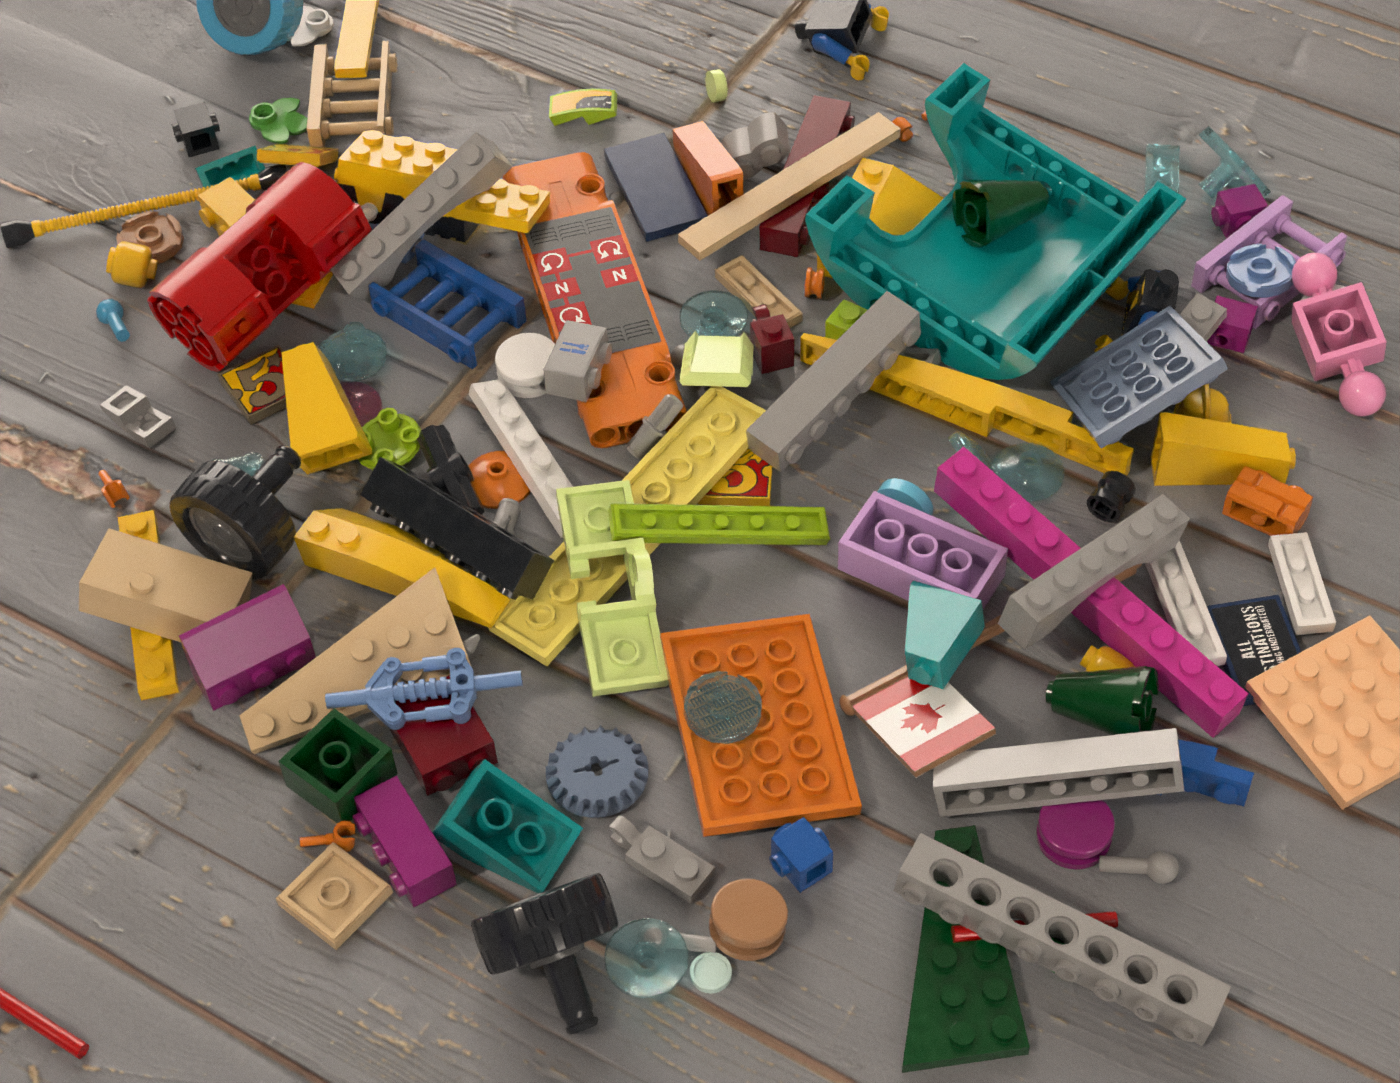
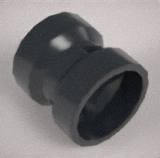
[1086,471,1136,522]

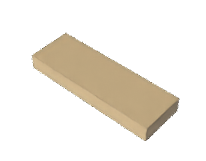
[715,255,803,328]

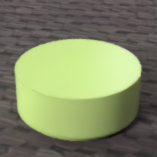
[705,69,728,102]

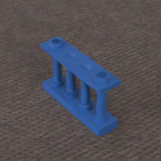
[368,239,527,369]

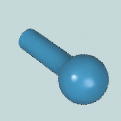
[96,299,130,342]

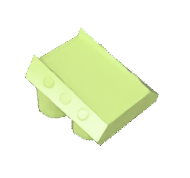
[679,331,754,387]

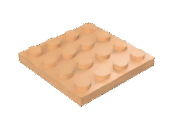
[1245,615,1400,810]

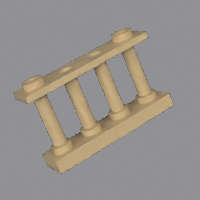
[307,41,397,147]

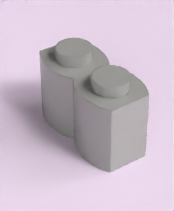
[721,112,790,180]

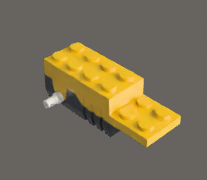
[334,130,550,242]

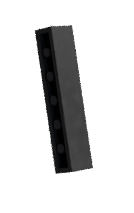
[360,457,554,600]

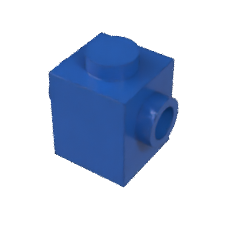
[769,817,833,893]

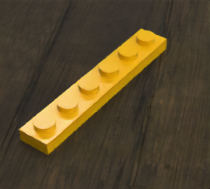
[118,510,179,701]

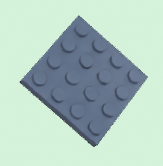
[1050,306,1228,449]

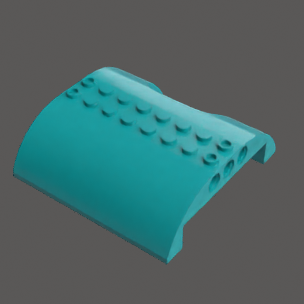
[805,63,1186,380]

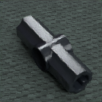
[417,425,485,515]

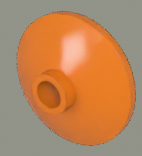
[468,451,531,509]

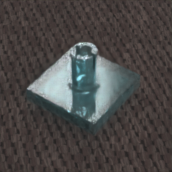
[1198,126,1271,199]

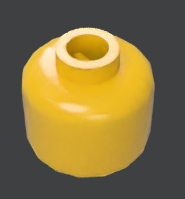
[106,241,158,288]

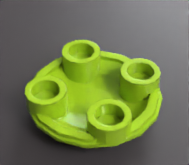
[358,408,421,470]

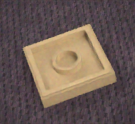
[276,842,393,950]

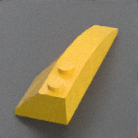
[294,508,510,628]

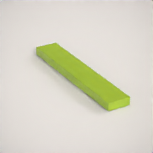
[608,503,830,545]

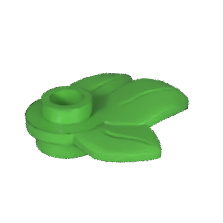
[249,98,308,144]

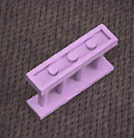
[1191,195,1347,329]

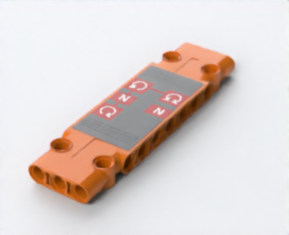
[502,152,687,449]

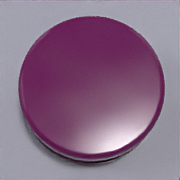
[1036,800,1115,870]

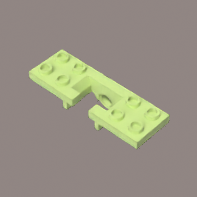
[556,480,669,697]

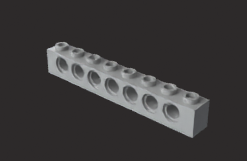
[893,833,1231,1046]

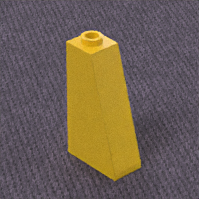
[281,342,372,475]
[1150,412,1296,486]

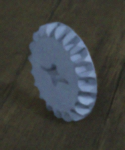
[546,725,649,818]

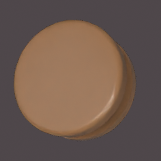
[709,879,788,961]

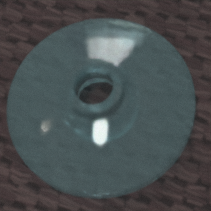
[680,290,748,337]
[992,443,1064,501]
[604,918,688,998]

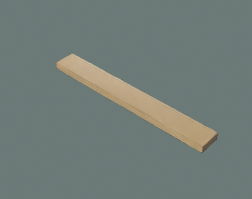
[678,112,901,261]

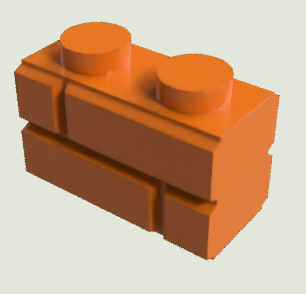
[1222,466,1313,536]

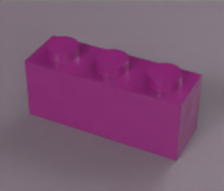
[353,776,457,908]

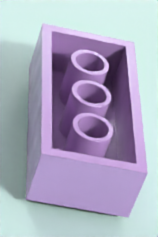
[838,491,1008,609]

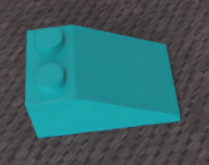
[432,759,583,894]

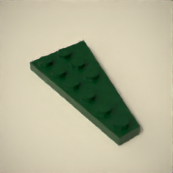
[902,825,1030,1073]

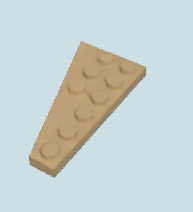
[239,568,471,754]

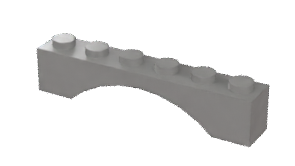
[331,132,513,302]
[998,494,1190,650]

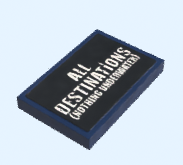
[1207,595,1301,706]

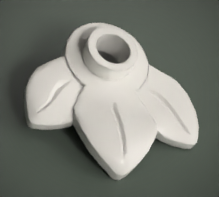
[287,6,334,46]

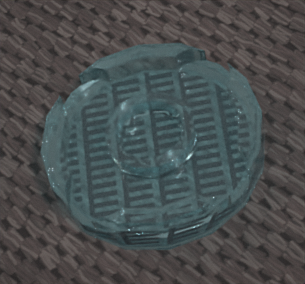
[684,671,762,744]

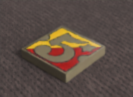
[217,345,287,425]

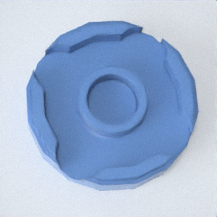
[1226,244,1296,298]

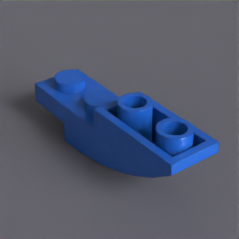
[1157,740,1254,807]

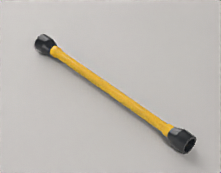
[0,164,287,248]

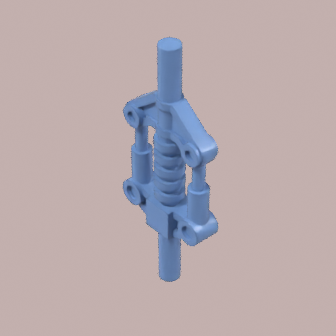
[325,648,523,730]

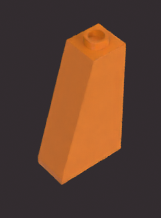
[673,121,744,216]

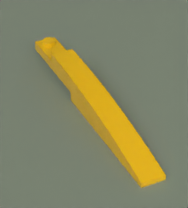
[800,333,1134,476]

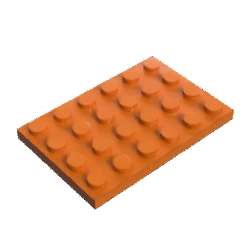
[660,614,862,837]

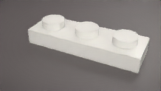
[1268,532,1336,635]

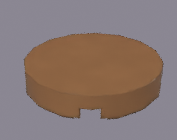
[116,211,184,264]

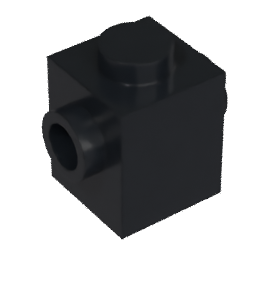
[171,102,220,157]

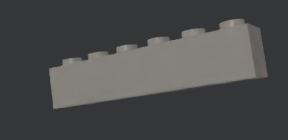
[746,291,921,472]
[933,728,1185,817]

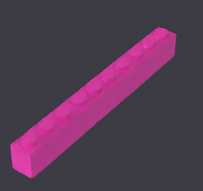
[934,447,1248,738]

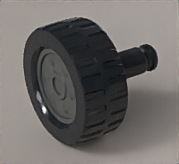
[169,445,301,580]
[471,873,619,1035]

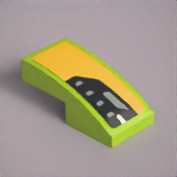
[549,89,617,126]

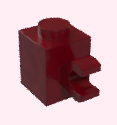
[750,304,794,374]

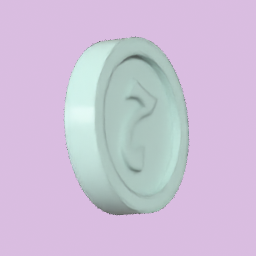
[690,952,732,994]

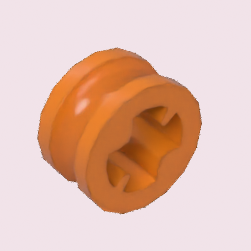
[805,267,825,299]

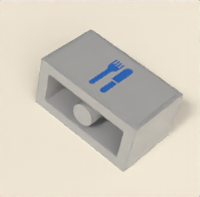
[543,320,612,402]

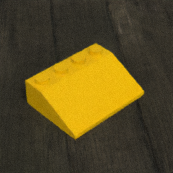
[817,157,944,278]

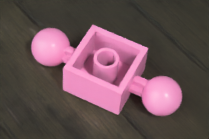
[1291,253,1386,417]

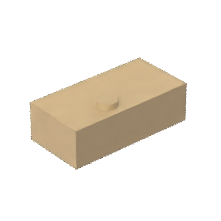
[79,528,252,642]

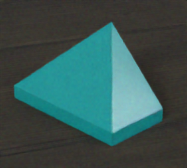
[195,145,265,188]

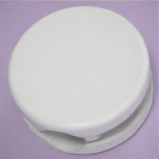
[495,333,555,398]

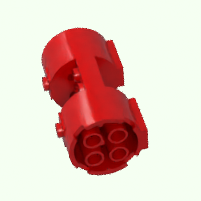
[147,162,372,372]

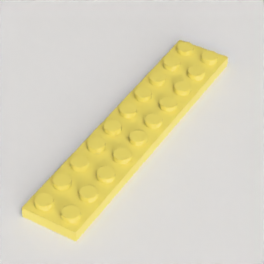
[488,386,766,666]

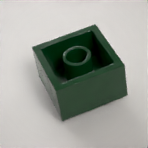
[278,708,398,823]

